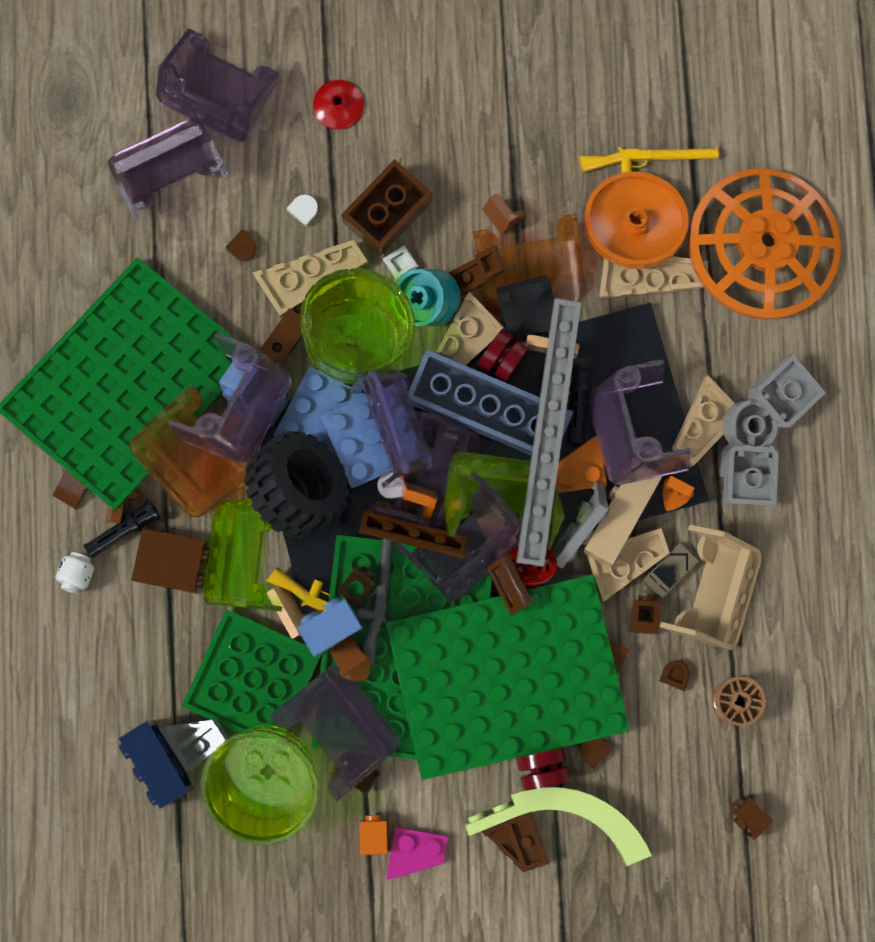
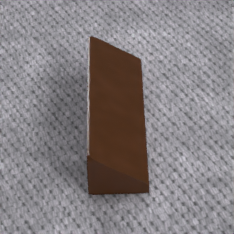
[359,511,468,558]

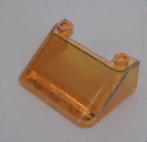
[472,214,585,314]
[130,385,253,517]

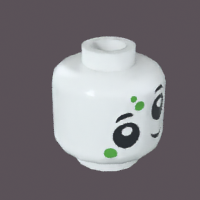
[55,552,94,593]

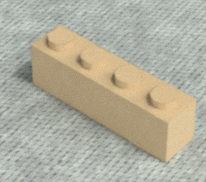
[582,458,664,568]

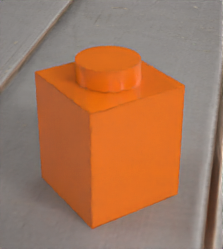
[359,815,388,855]

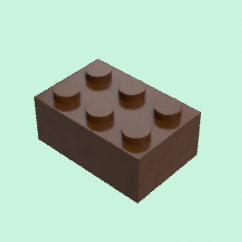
[341,159,433,256]

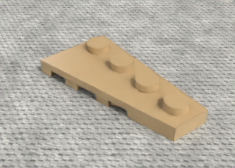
[253,240,368,318]

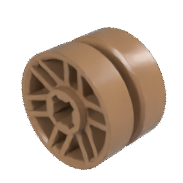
[712,677,766,726]

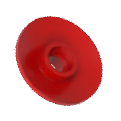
[313,80,364,130]

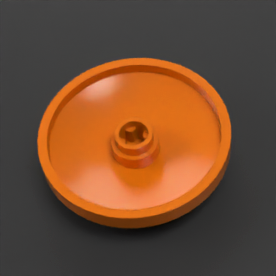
[584,172,689,269]

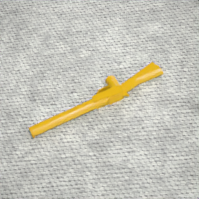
[578,146,719,173]
[266,567,329,612]

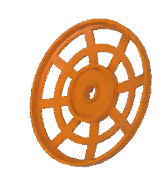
[688,168,841,320]

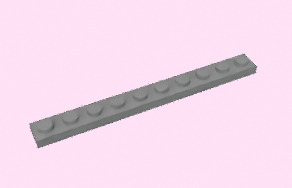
[516,298,581,567]

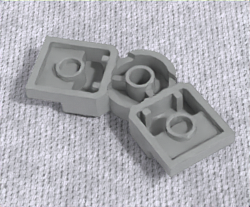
[720,354,826,506]

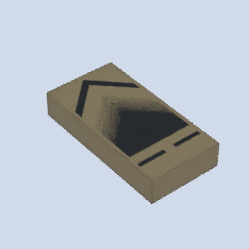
[643,543,698,599]

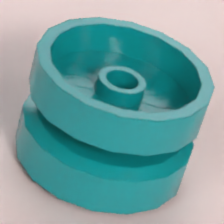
[393,269,461,327]

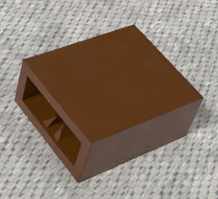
[131,529,210,594]

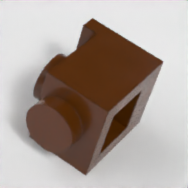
[629,595,661,635]
[729,796,773,840]

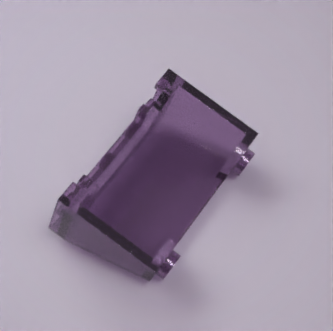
[156,28,279,142]

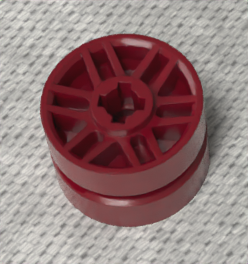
[476,328,530,383]
[516,747,571,791]

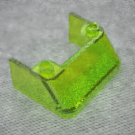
[444,452,564,548]
[203,499,282,612]

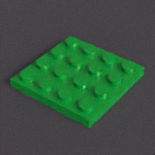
[181,609,322,750]

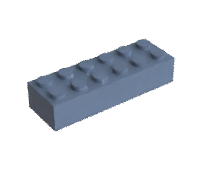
[404,349,573,455]

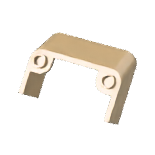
[660,525,761,650]

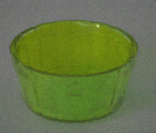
[300,268,415,384]
[200,726,318,845]

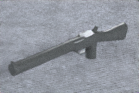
[358,539,393,665]

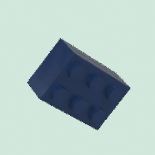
[119,720,195,809]

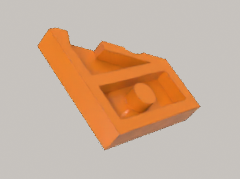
[554,436,607,495]

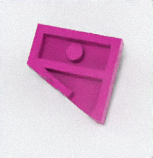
[386,827,448,880]

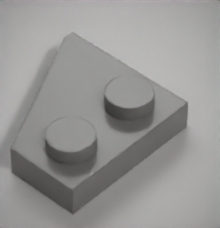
[159,719,231,772]

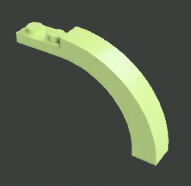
[465,786,652,866]

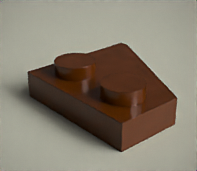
[482,812,549,873]

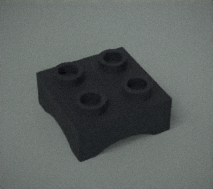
[496,275,554,342]

